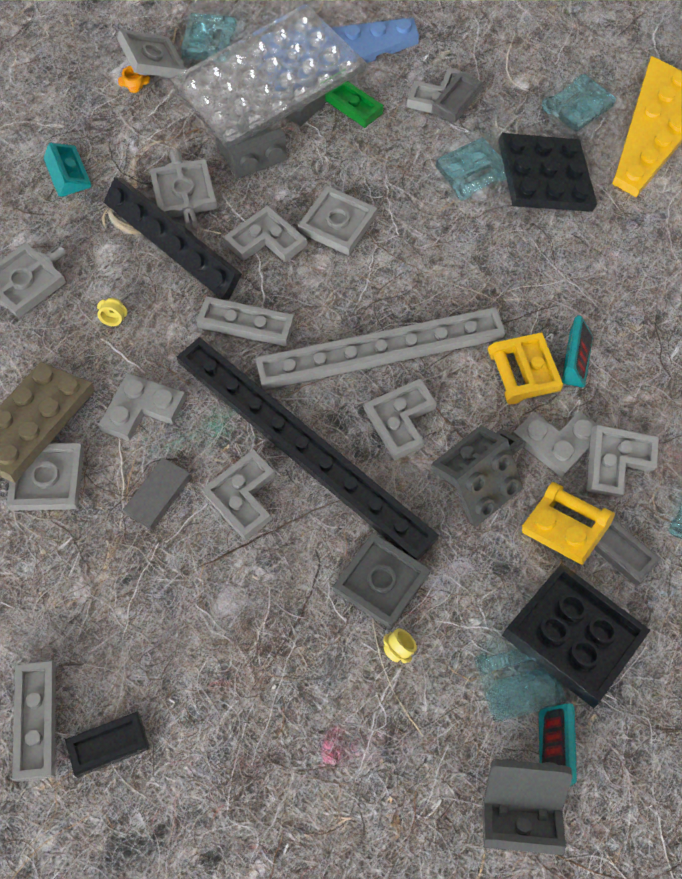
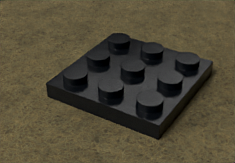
[498,133,597,212]
[502,563,650,709]

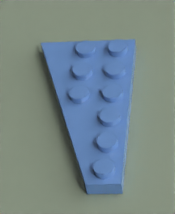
[261,17,419,100]

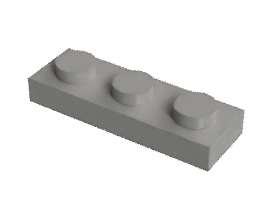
[197,296,295,347]
[12,660,56,782]

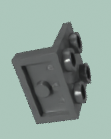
[431,425,523,527]

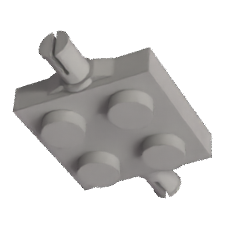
[150,148,217,230]
[0,242,66,319]

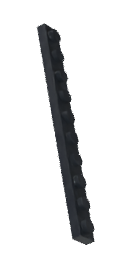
[177,337,439,561]

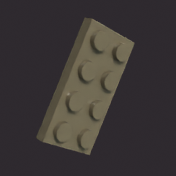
[0,362,95,483]

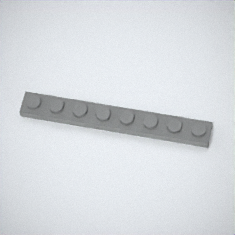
[255,307,506,390]

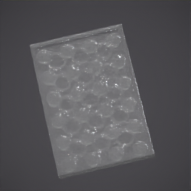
[171,3,366,150]

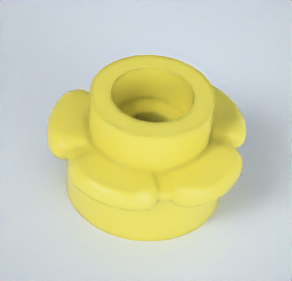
[97,298,128,326]
[383,628,417,663]

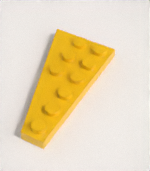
[612,56,682,197]

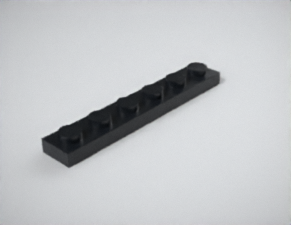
[103,177,242,300]

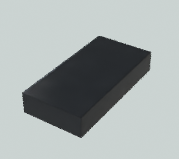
[65,711,150,778]

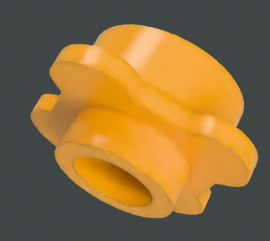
[118,66,150,93]

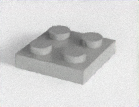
[117,29,186,79]
[298,186,378,256]
[6,443,84,511]

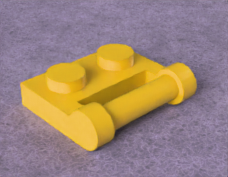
[487,332,563,405]
[522,482,615,565]

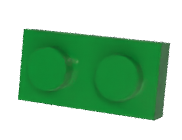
[325,78,384,128]

